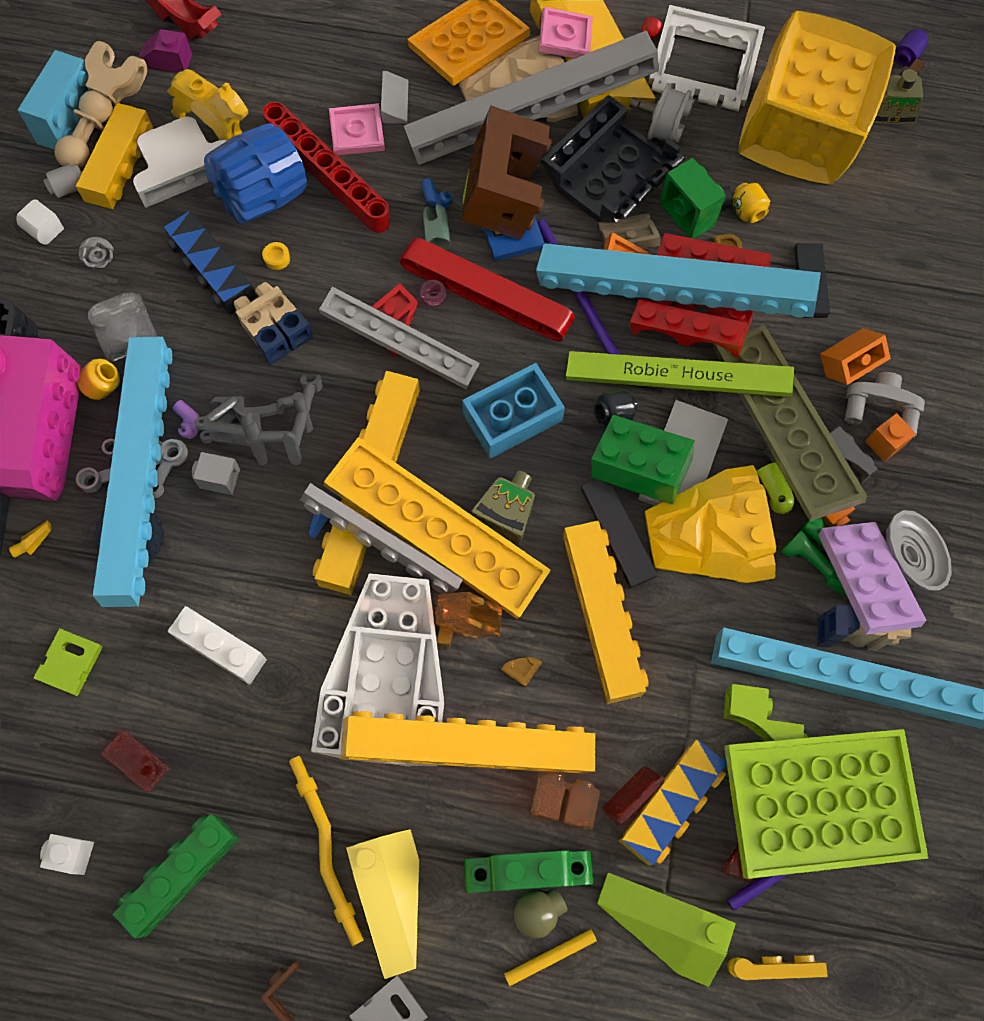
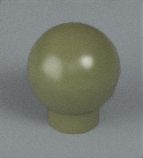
[513,888,567,939]

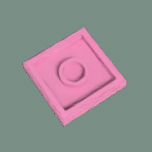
[538,7,593,58]
[329,103,385,156]

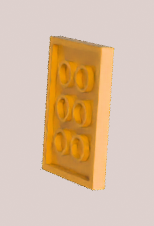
[407,0,530,86]

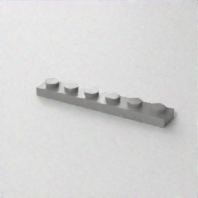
[319,287,480,389]
[300,483,463,594]

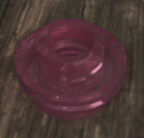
[420,280,447,306]

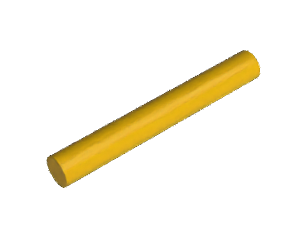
[504,929,597,986]

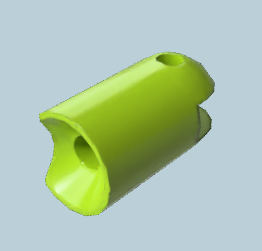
[757,462,794,514]

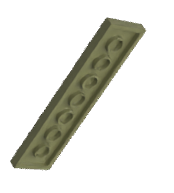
[713,325,867,521]

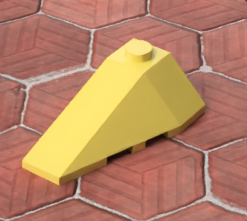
[346,829,419,979]

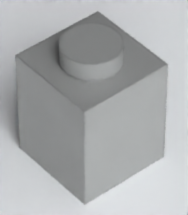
[192,452,240,495]

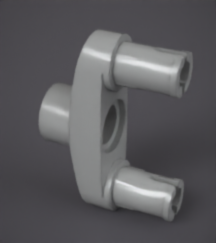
[844,372,925,438]

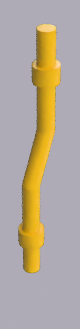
[289,756,364,946]

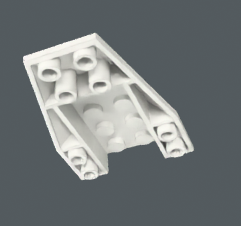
[311,573,444,766]

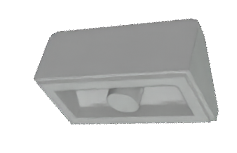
[381,71,409,124]

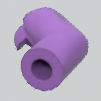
[173,400,200,439]

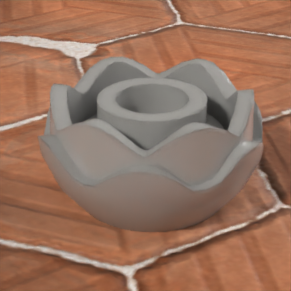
[79,237,114,268]

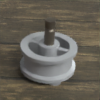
[629,83,694,143]

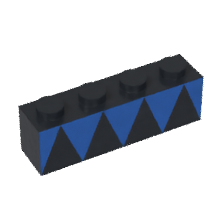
[164,210,256,315]

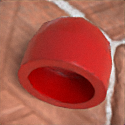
[642,17,663,40]

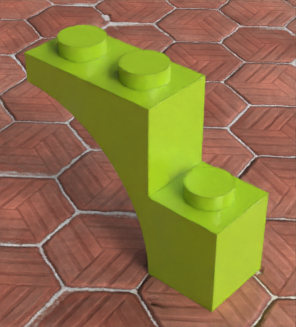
[724,684,808,742]

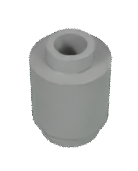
[44,164,82,198]

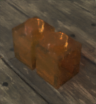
[435,592,502,638]
[529,771,601,830]

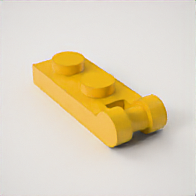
[727,955,828,980]

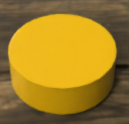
[262,242,290,270]

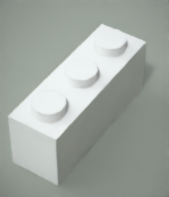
[168,606,267,685]

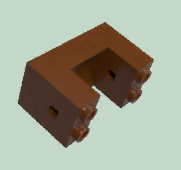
[461,105,552,240]

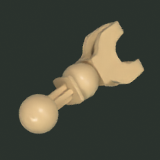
[54,41,147,169]

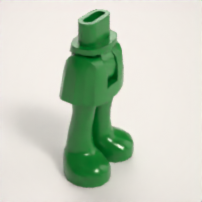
[780,518,848,598]

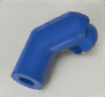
[421,178,453,209]

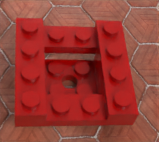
[630,233,771,358]

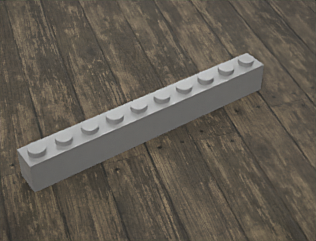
[404,31,659,165]

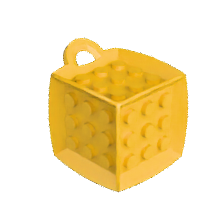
[738,10,896,185]

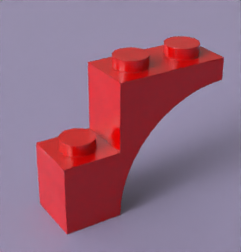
[145,0,221,40]

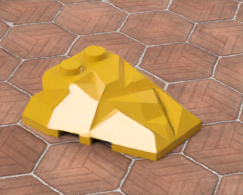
[644,465,776,583]

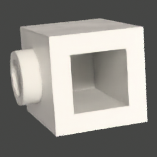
[40,834,94,875]

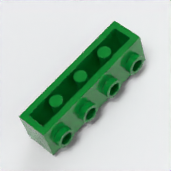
[112,814,240,938]

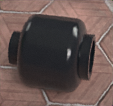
[594,389,637,427]

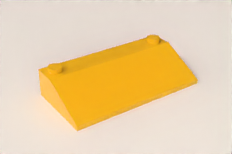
[530,0,656,118]

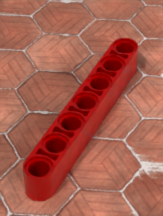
[263,102,390,233]
[400,238,575,342]

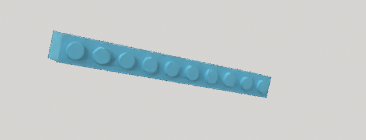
[536,244,821,318]
[93,337,172,607]
[711,627,984,729]

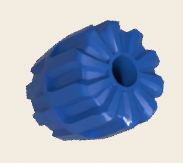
[204,123,307,223]

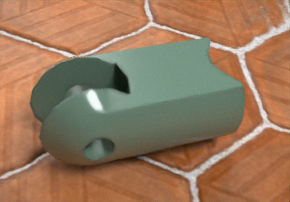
[423,204,451,250]

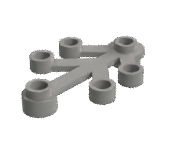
[76,439,188,498]

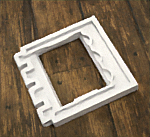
[648,5,765,111]

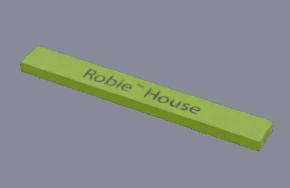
[566,351,794,397]

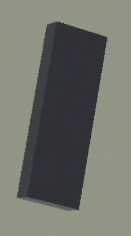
[794,243,830,318]

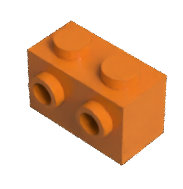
[820,328,891,385]

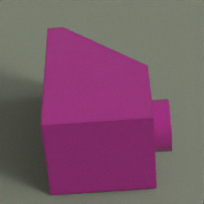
[138,29,192,73]

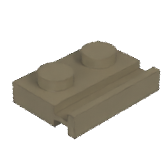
[599,213,661,249]

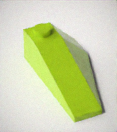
[597,873,736,987]

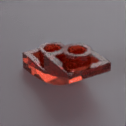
[101,729,170,793]

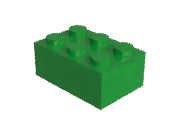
[591,415,695,505]

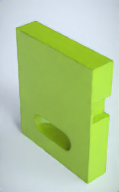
[34,628,103,696]

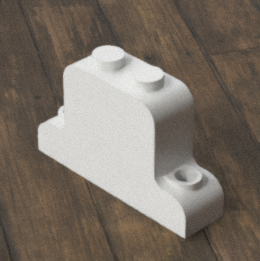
[133,117,226,208]

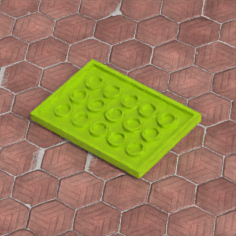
[724,729,928,879]

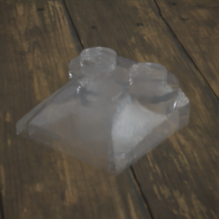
[88,292,158,362]

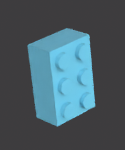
[18,50,90,149]

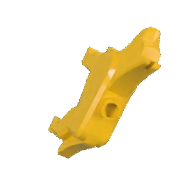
[167,69,249,141]

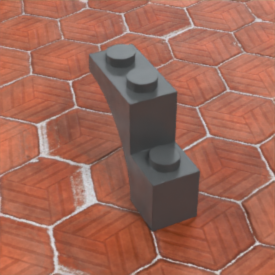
[763,426,877,485]

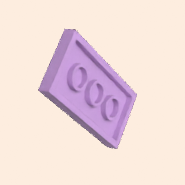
[818,522,926,635]

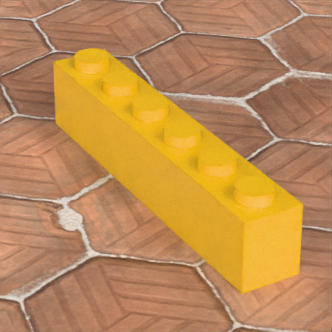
[563,521,649,704]

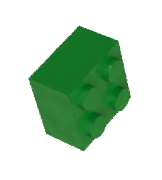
[659,158,726,239]

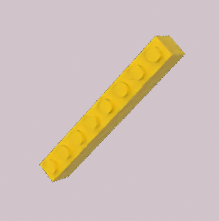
[313,371,420,595]
[340,711,595,774]

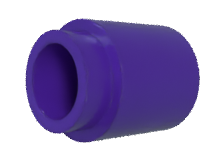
[894,29,928,67]

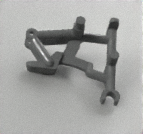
[194,375,323,465]

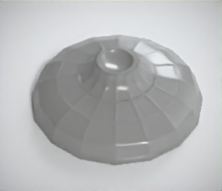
[886,510,952,591]

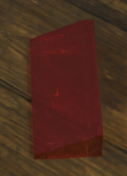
[602,767,665,826]

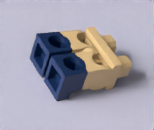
[234,282,314,365]
[817,604,911,651]

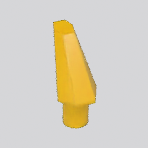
[9,520,52,558]

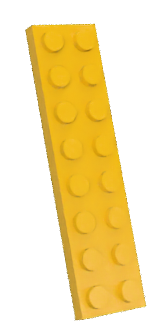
[323,437,551,619]

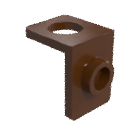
[261,961,302,1021]

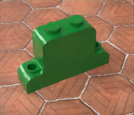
[464,851,593,893]

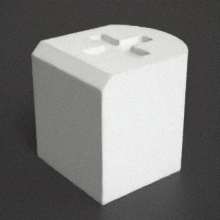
[16,200,64,244]

